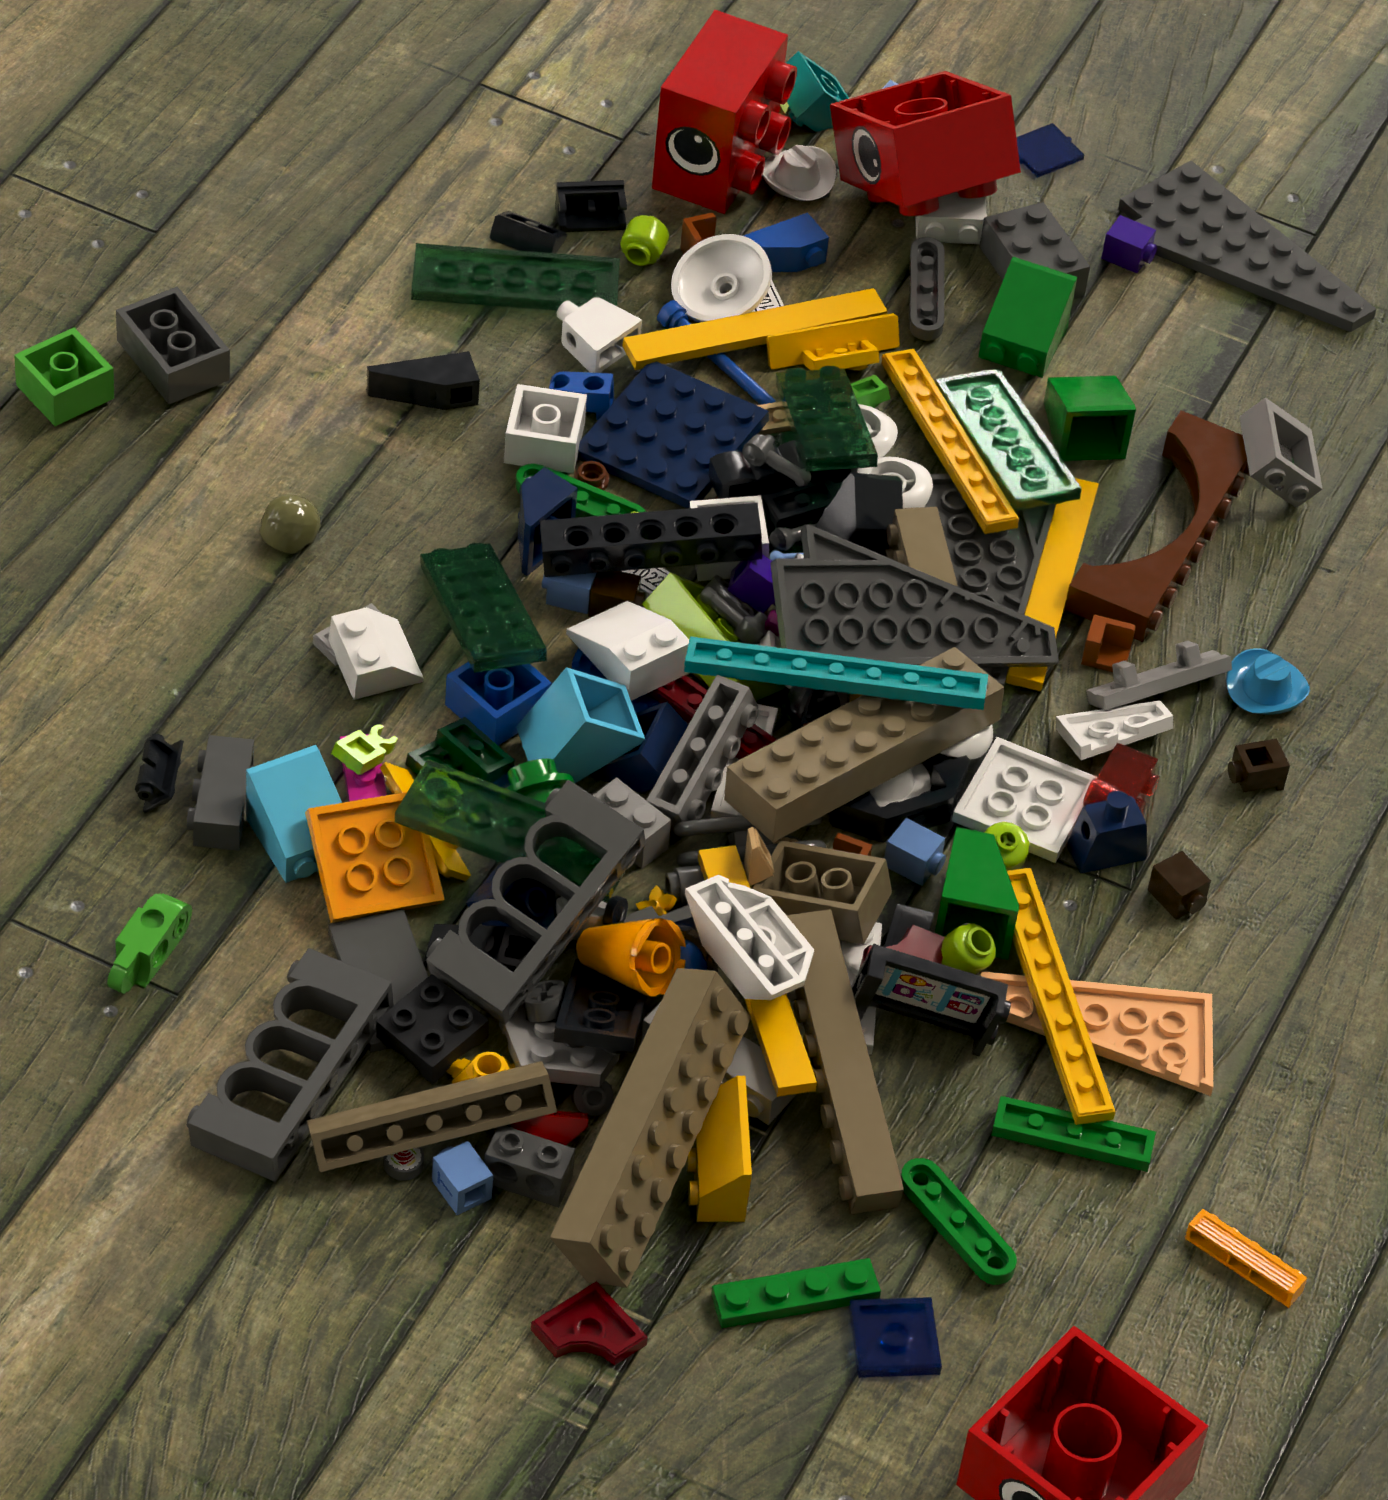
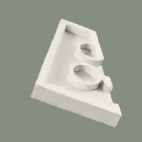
[1056,700,1173,760]

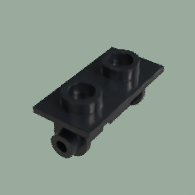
[135,734,184,813]

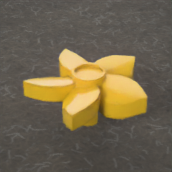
[636,885,677,916]

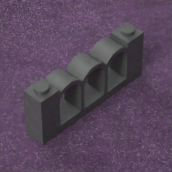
[426,780,646,1025]
[186,948,394,1182]

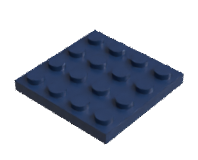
[577,361,769,508]

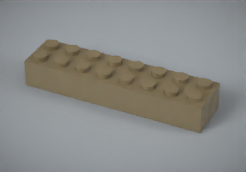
[724,647,1004,843]
[550,968,751,1288]

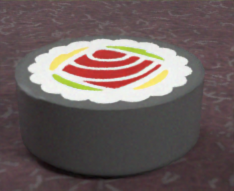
[383,1147,424,1181]

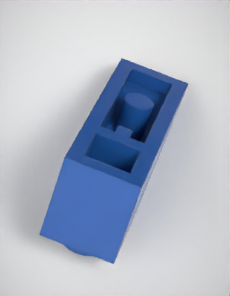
[743,212,829,272]

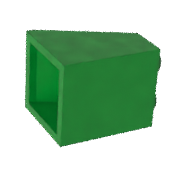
[978,257,1077,378]
[1044,376,1136,461]
[935,827,1019,960]

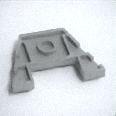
[499,1001,646,1087]

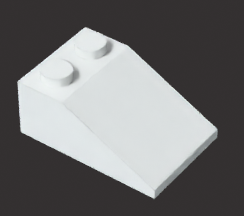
[566,601,689,701]

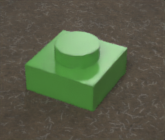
[844,375,890,408]

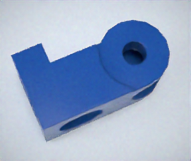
[549,371,614,420]

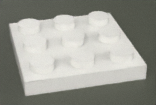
[952,737,1099,863]

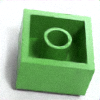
[14,327,114,426]

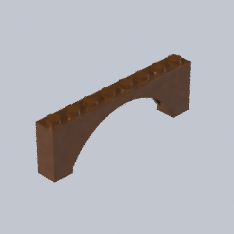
[1064,410,1250,642]

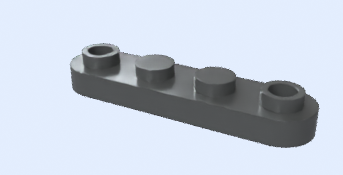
[909,237,945,340]

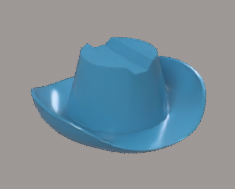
[1226,648,1310,715]

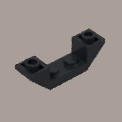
[829,755,970,843]

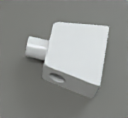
[557,297,642,373]

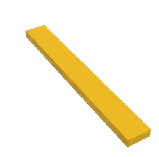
[622,288,888,370]
[881,349,1019,534]
[1006,476,1099,691]
[698,845,817,1097]
[1007,868,1116,1125]

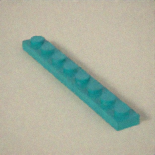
[684,636,989,710]

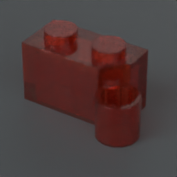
[1083,743,1160,813]

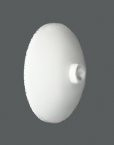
[671,234,772,323]

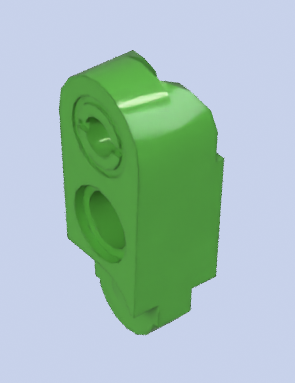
[107,893,192,994]

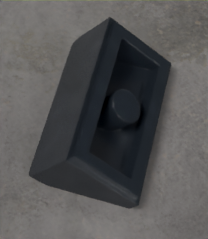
[490,211,568,261]

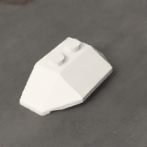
[685,875,814,1000]

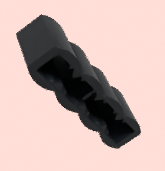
[709,434,858,499]

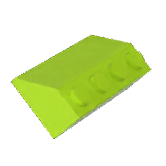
[642,572,786,701]

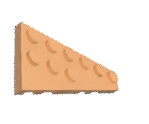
[980,971,1213,1096]

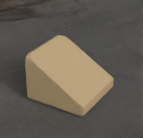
[744,827,774,886]

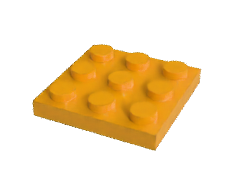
[305,790,445,923]

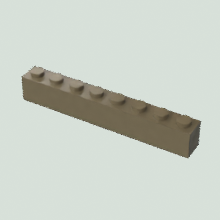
[786,909,904,1214]

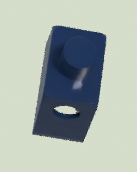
[1067,791,1147,874]

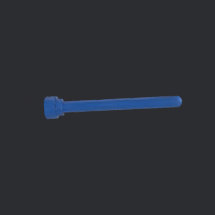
[657,300,777,405]

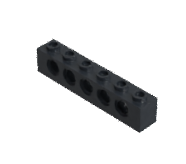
[540,503,762,577]

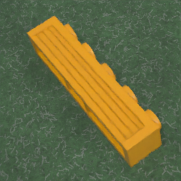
[1185,1209,1307,1308]

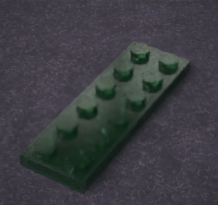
[411,243,620,311]
[776,366,878,471]
[935,368,1082,511]
[420,543,547,673]
[394,759,626,903]

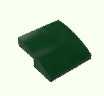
[405,717,515,802]

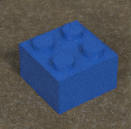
[445,640,552,746]

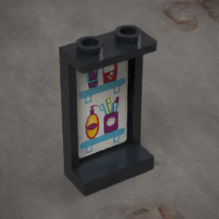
[851,944,1011,1056]

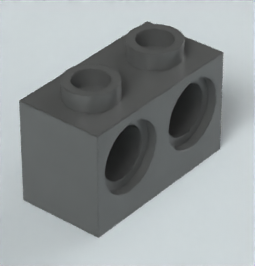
[484,1126,575,1208]

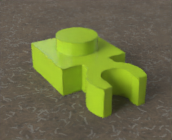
[331,724,398,775]

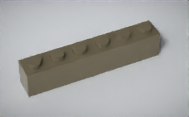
[307,1061,557,1172]

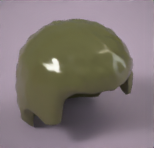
[259,494,321,554]

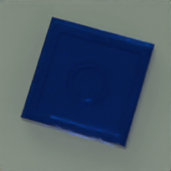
[849,1297,942,1378]

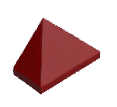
[510,1111,588,1145]

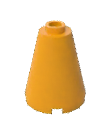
[576,918,686,997]

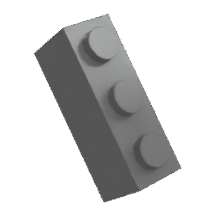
[187,735,254,851]

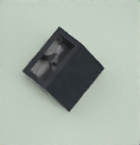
[815,472,903,555]

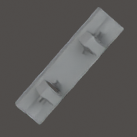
[1086,641,1233,710]

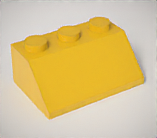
[686,1076,752,1222]

